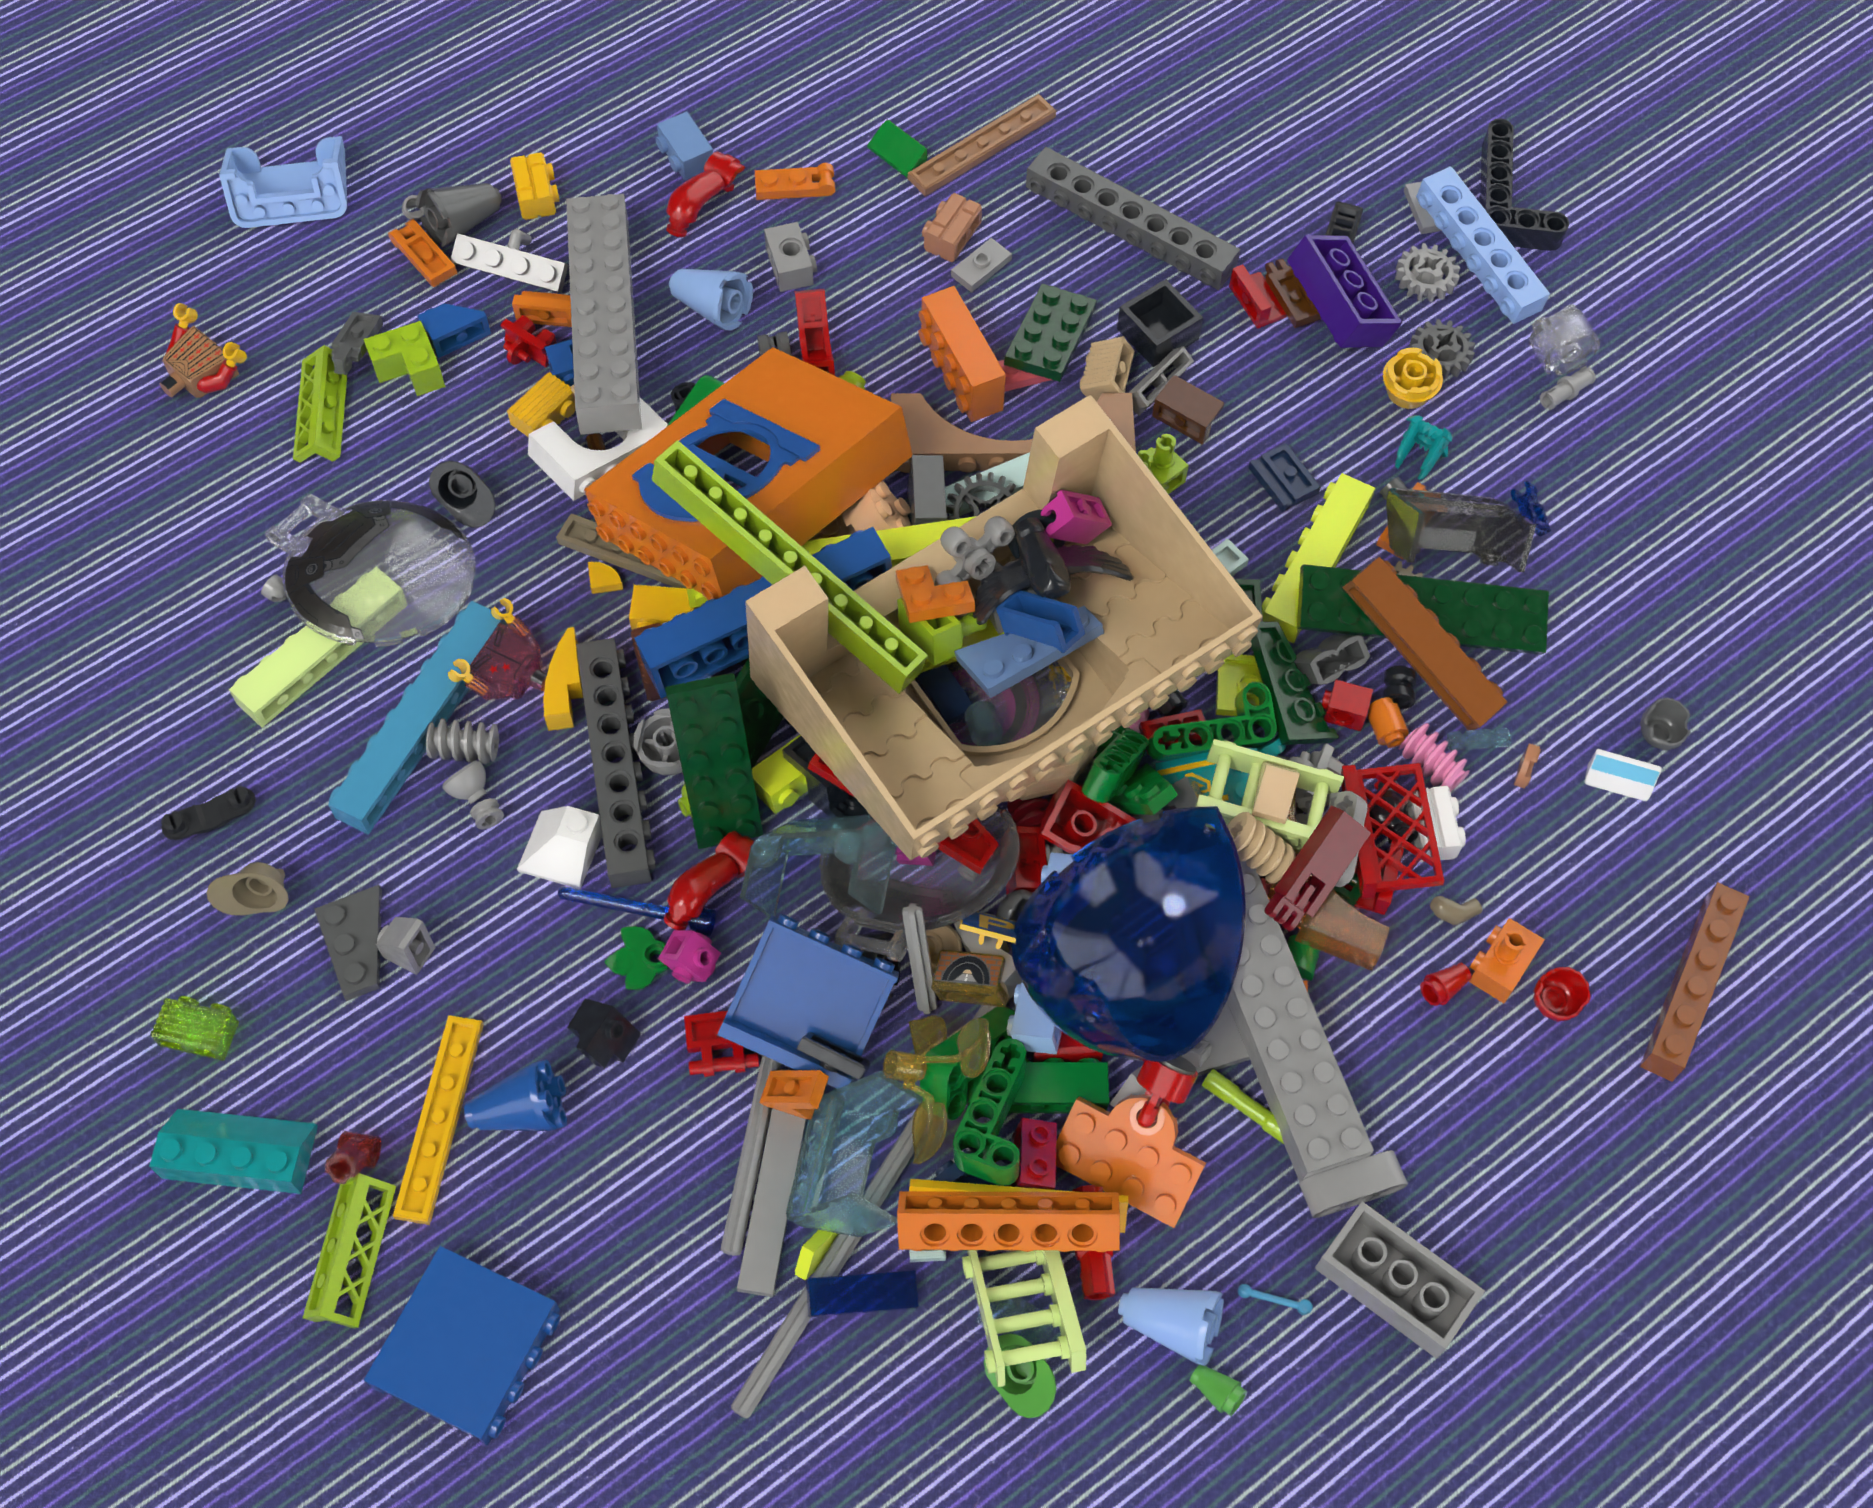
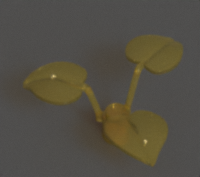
[883,1015,991,1164]

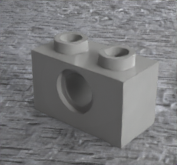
[764,222,817,292]

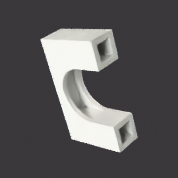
[528,398,668,501]

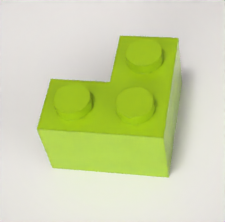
[363,321,446,396]

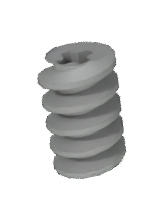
[426,718,499,764]

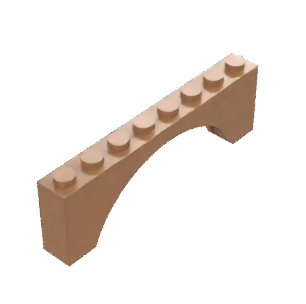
[891,393,1136,473]

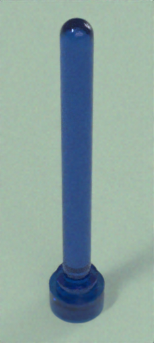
[557,886,716,936]

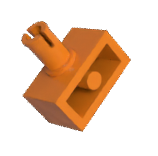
[1468,918,1545,1003]

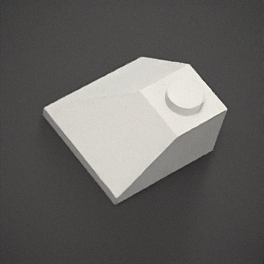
[517,806,602,889]

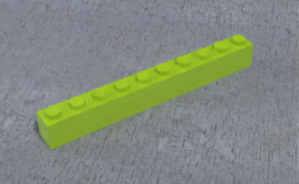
[652,440,928,694]

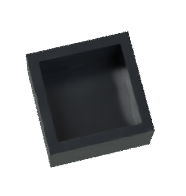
[1117,279,1203,367]

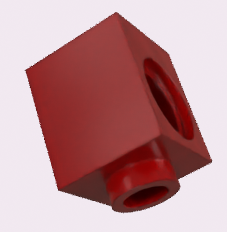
[1321,680,1373,731]

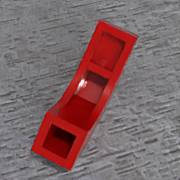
[795,289,835,376]

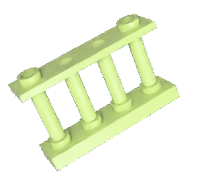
[1190,739,1344,853]
[962,1250,1086,1387]

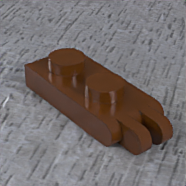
[1265,258,1321,328]

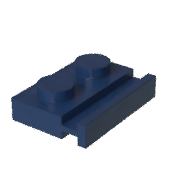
[1248,443,1321,512]

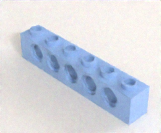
[1416,166,1550,324]

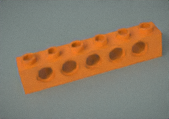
[897,1191,1120,1252]

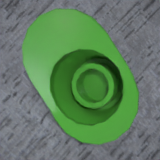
[984,1333,1056,1418]

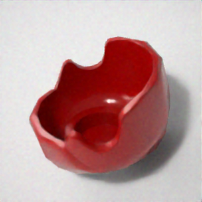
[1533,967,1591,1022]

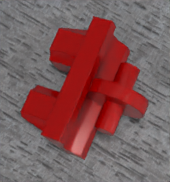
[500,315,557,368]

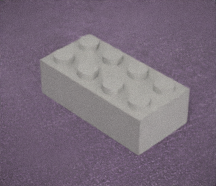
[1315,1201,1485,1359]

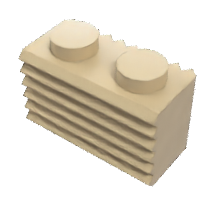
[1080,336,1135,402]

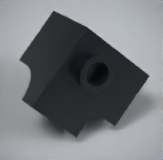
[567,998,641,1068]

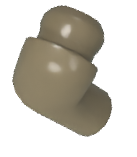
[1430,896,1482,925]

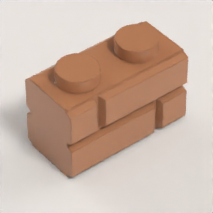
[922,193,982,262]

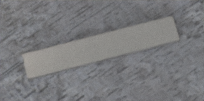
[737,1108,807,1297]

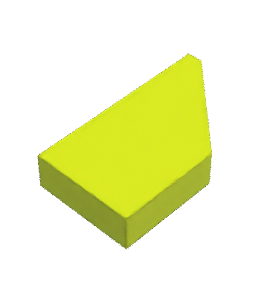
[795,1215,846,1281]

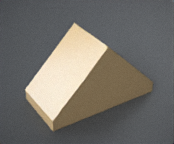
[1252,761,1300,824]

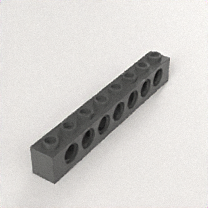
[1026,147,1241,290]
[576,638,656,889]

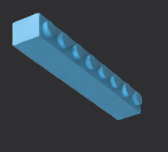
[328,600,509,835]

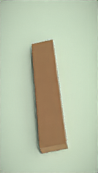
[908,94,1056,197]

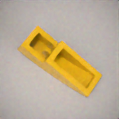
[543,627,583,731]

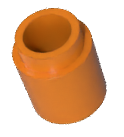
[1368,697,1409,748]

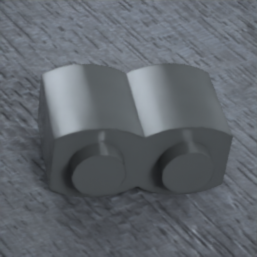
[1294,634,1370,685]

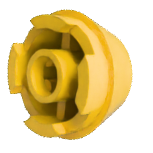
[1383,348,1443,409]

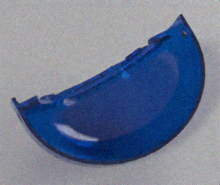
[1011,806,1246,1062]

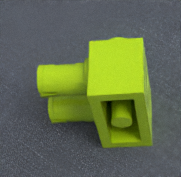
[1138,434,1189,494]
[897,598,987,666]

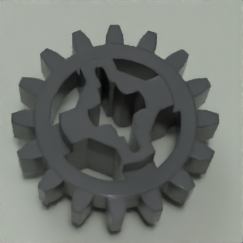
[1409,319,1475,380]

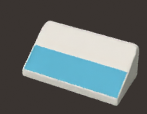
[1584,749,1662,801]

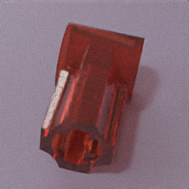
[325,1131,382,1184]

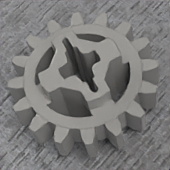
[1395,243,1460,302]

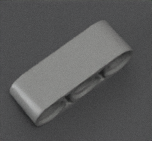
[1299,1150,1408,1218]

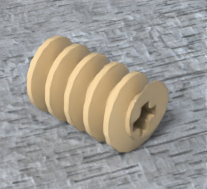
[1222,812,1296,884]

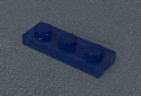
[806,1270,919,1317]

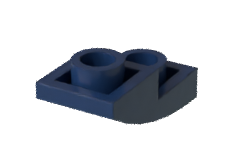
[915,664,974,725]

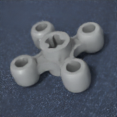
[934,516,1015,586]

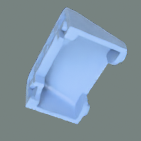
[219,136,347,228]

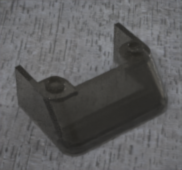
[1386,488,1536,573]

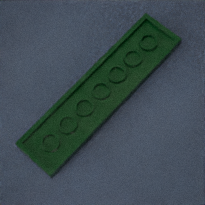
[1297,564,1549,655]

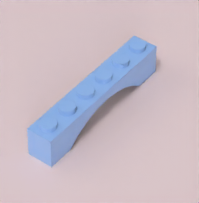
[1007,852,1095,1055]

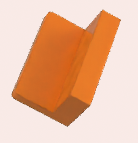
[512,291,572,327]

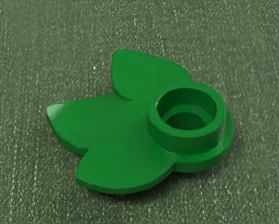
[605,926,669,990]

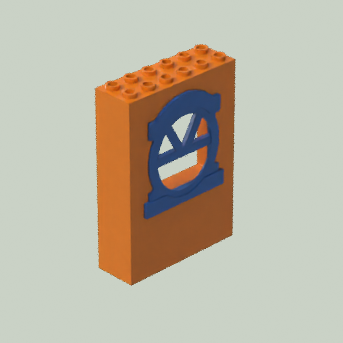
[584,347,913,600]

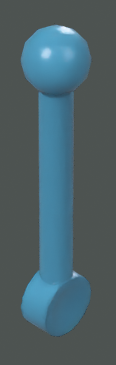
[1238,1284,1313,1315]

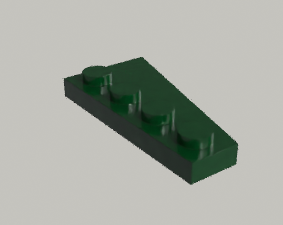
[1251,622,1339,745]

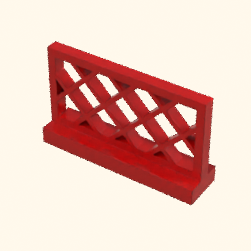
[1341,763,1444,899]

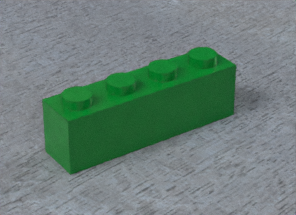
[967,1058,1109,1114]

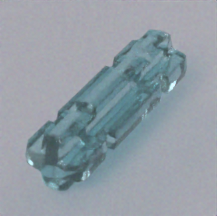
[1447,728,1511,751]

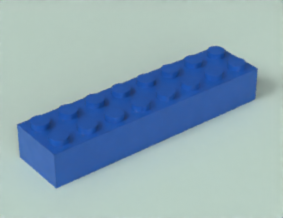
[634,527,892,699]

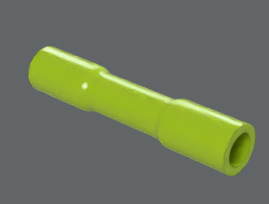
[1201,1069,1284,1144]

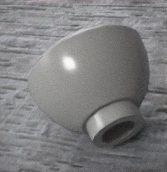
[442,760,487,804]

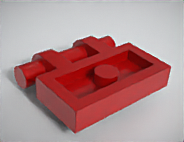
[684,1011,759,1077]

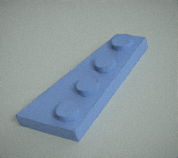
[954,606,1104,698]

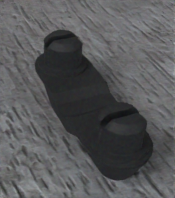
[161,786,256,840]

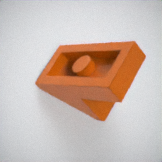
[759,1070,829,1120]

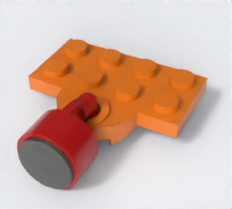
[1056,1048,1206,1228]

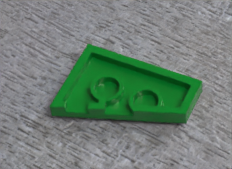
[1108,763,1178,815]

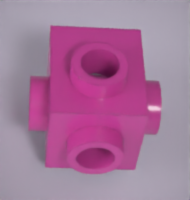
[658,930,721,984]

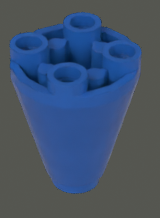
[464,1059,567,1131]

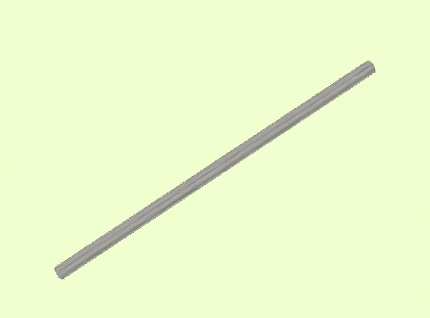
[731,943,1030,1419]

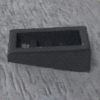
[1326,201,1363,244]

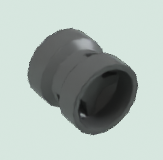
[757,331,791,356]

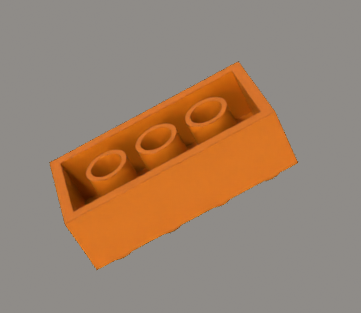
[918,286,1006,422]

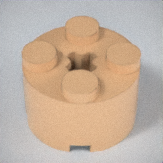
[842,481,911,531]

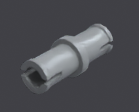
[1540,366,1596,410]

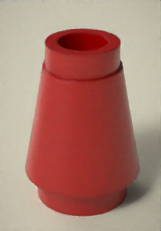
[1420,963,1472,1006]

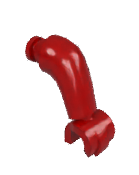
[666,151,746,238]
[663,831,764,930]

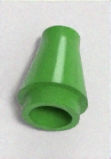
[1190,1365,1247,1416]

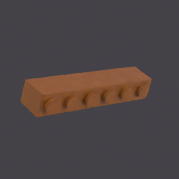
[1342,556,1508,732]
[1640,882,1750,1082]

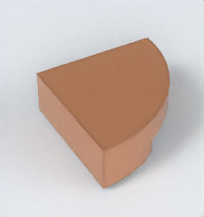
[1514,743,1541,788]

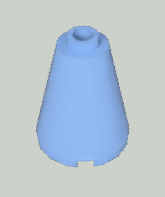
[669,269,753,331]
[1118,1287,1224,1366]

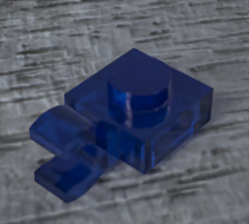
[1511,481,1551,537]

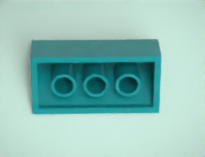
[149,1109,318,1194]

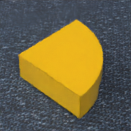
[588,562,623,594]

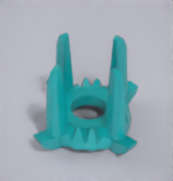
[1395,415,1452,480]

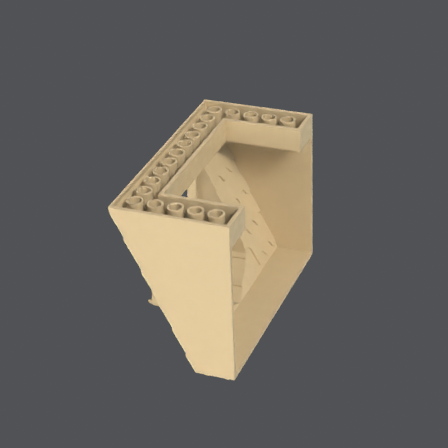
[745,395,1263,861]

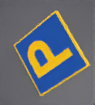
[959,911,1028,949]

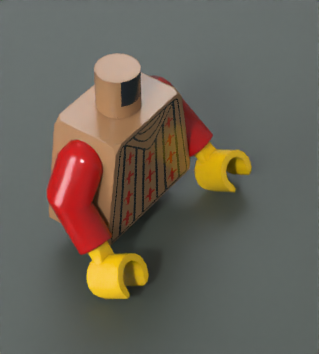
[159,303,247,398]

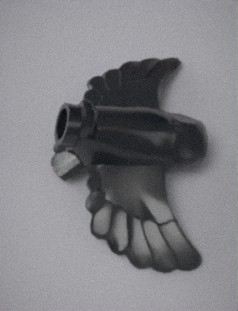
[973,518,1134,625]

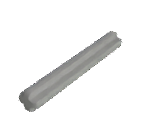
[902,903,938,1014]

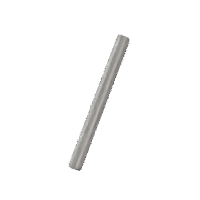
[721,1055,781,1256]

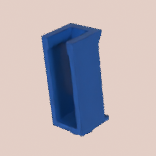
[996,590,1085,653]

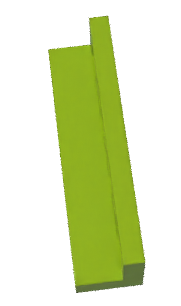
[293,345,347,463]
[303,1173,396,1328]

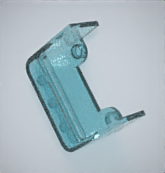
[740,815,896,918]
[786,1071,923,1237]

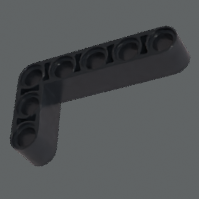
[1480,118,1569,251]

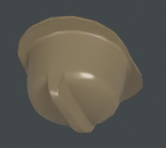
[206,862,289,915]

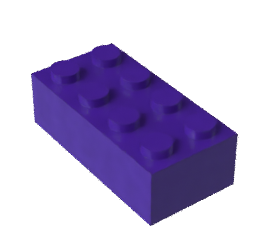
[1287,235,1402,348]

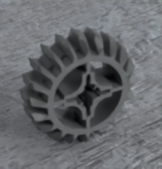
[946,472,1016,521]

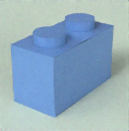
[656,111,714,181]

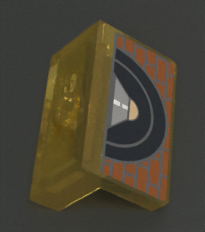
[931,950,1008,1007]

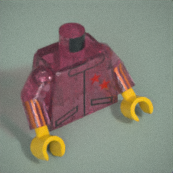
[448,598,547,700]

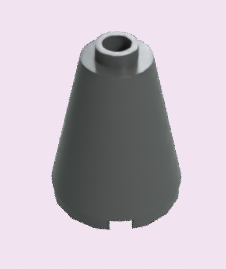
[417,183,502,247]

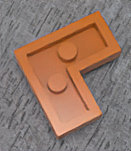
[895,565,975,623]

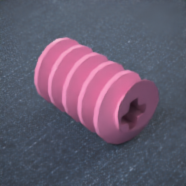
[1399,723,1470,792]

